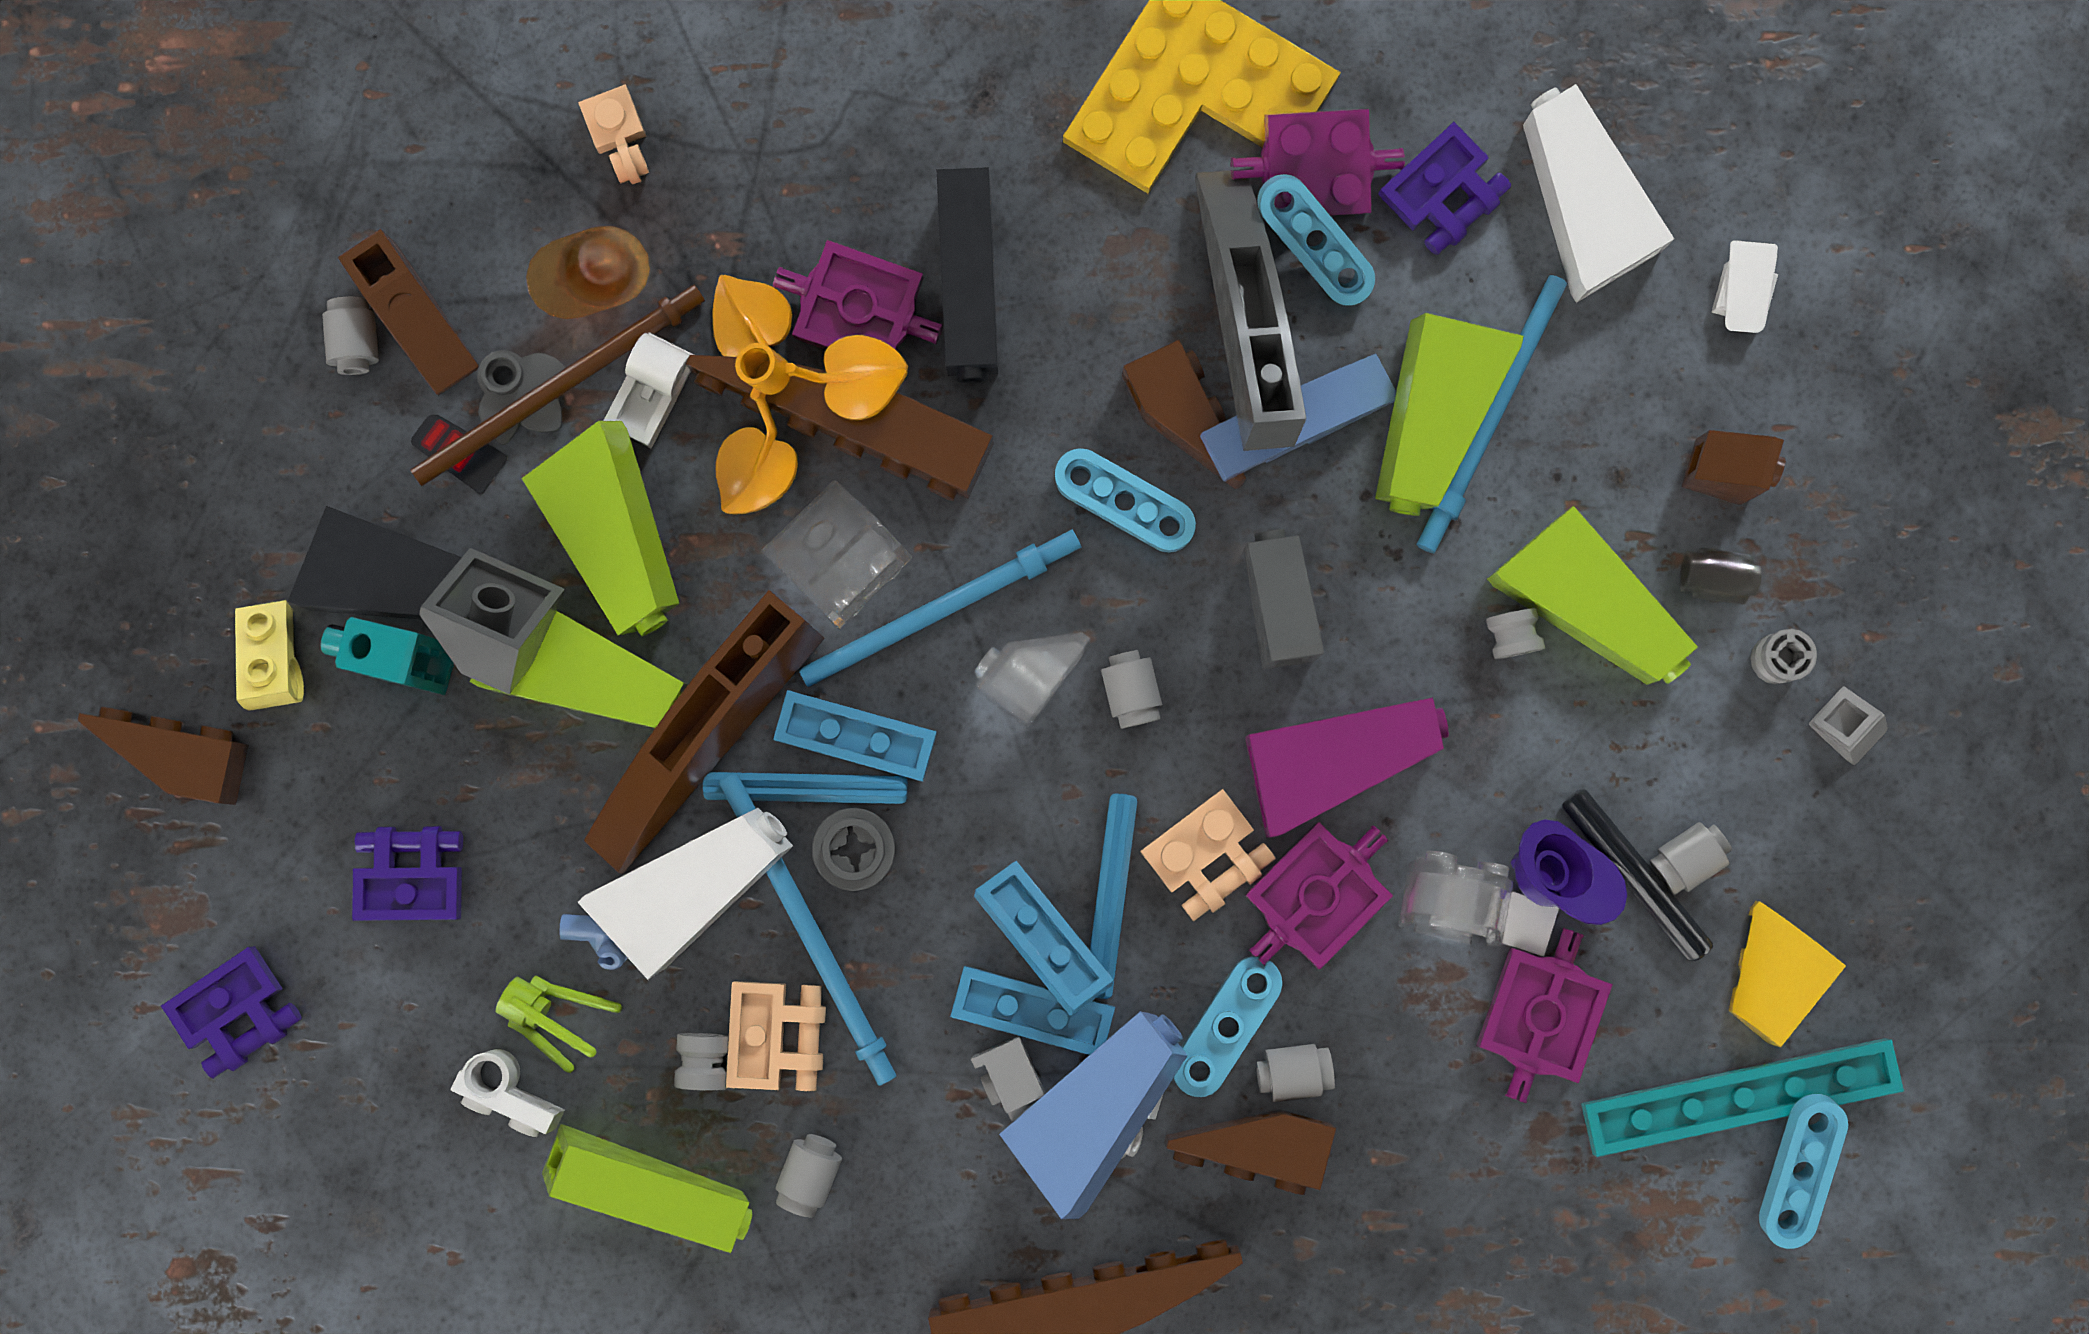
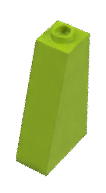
[1375,313,1524,516]
[521,421,679,636]
[1487,506,1698,685]
[470,611,688,729]
[542,1124,752,1253]

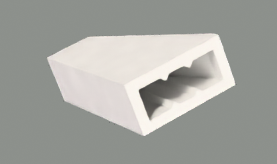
[1523,84,1674,303]
[578,808,793,980]

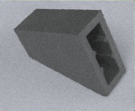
[1244,529,1324,670]

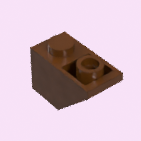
[1681,430,1786,505]

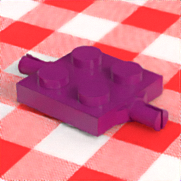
[1230,109,1405,215]
[773,240,943,350]
[1245,822,1393,970]
[1476,928,1613,1103]

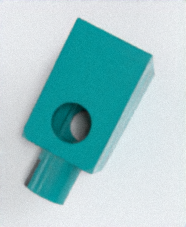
[321,617,454,695]

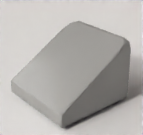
[1809,686,1888,765]

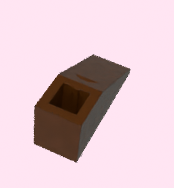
[338,229,479,396]
[1122,340,1246,489]
[78,706,249,805]
[1164,1109,1336,1195]

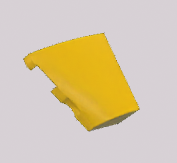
[1728,901,1846,1047]

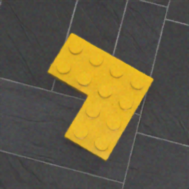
[1063,0,1341,194]

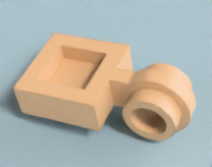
[578,84,649,185]

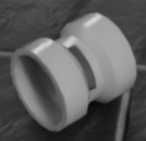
[1750,629,1817,684]
[674,1033,729,1090]

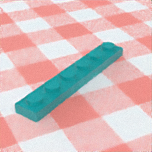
[1581,1038,1904,1157]

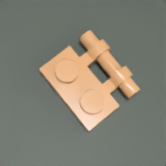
[1140,789,1276,922]
[726,981,826,1091]

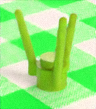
[495,975,622,1073]

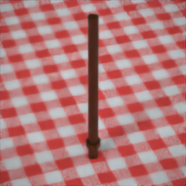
[410,284,705,486]

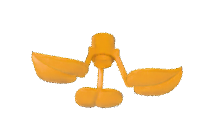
[713,275,908,514]

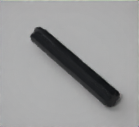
[1562,789,1713,962]

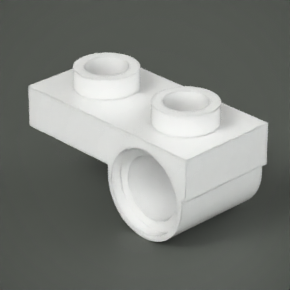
[604,333,694,449]
[450,1049,565,1137]

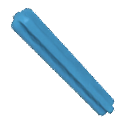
[703,772,908,804]
[1090,793,1138,999]

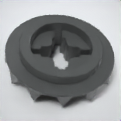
[812,808,895,891]

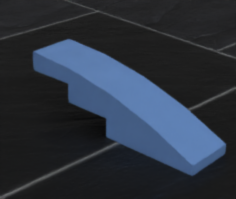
[1200,354,1396,482]

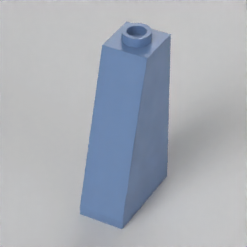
[999,1011,1188,1219]

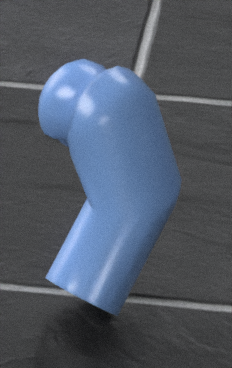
[560,914,628,970]

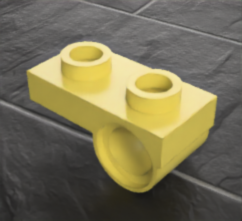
[235,600,304,711]

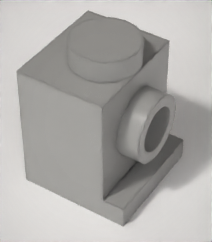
[971,1035,1045,1121]

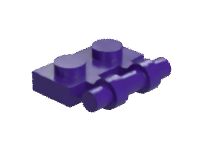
[1378,122,1511,255]
[352,826,463,921]
[161,946,302,1079]

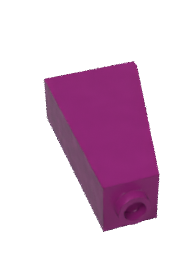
[1245,697,1449,838]

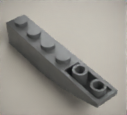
[1195,171,1307,451]

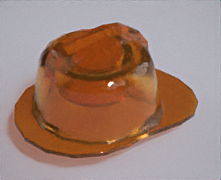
[526,226,650,319]

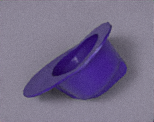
[1510,819,1627,925]

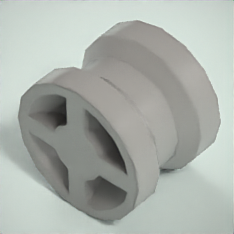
[1486,608,1546,659]

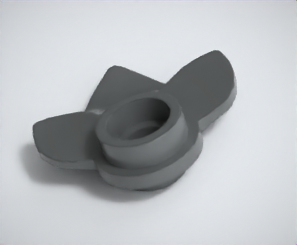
[477,350,565,445]

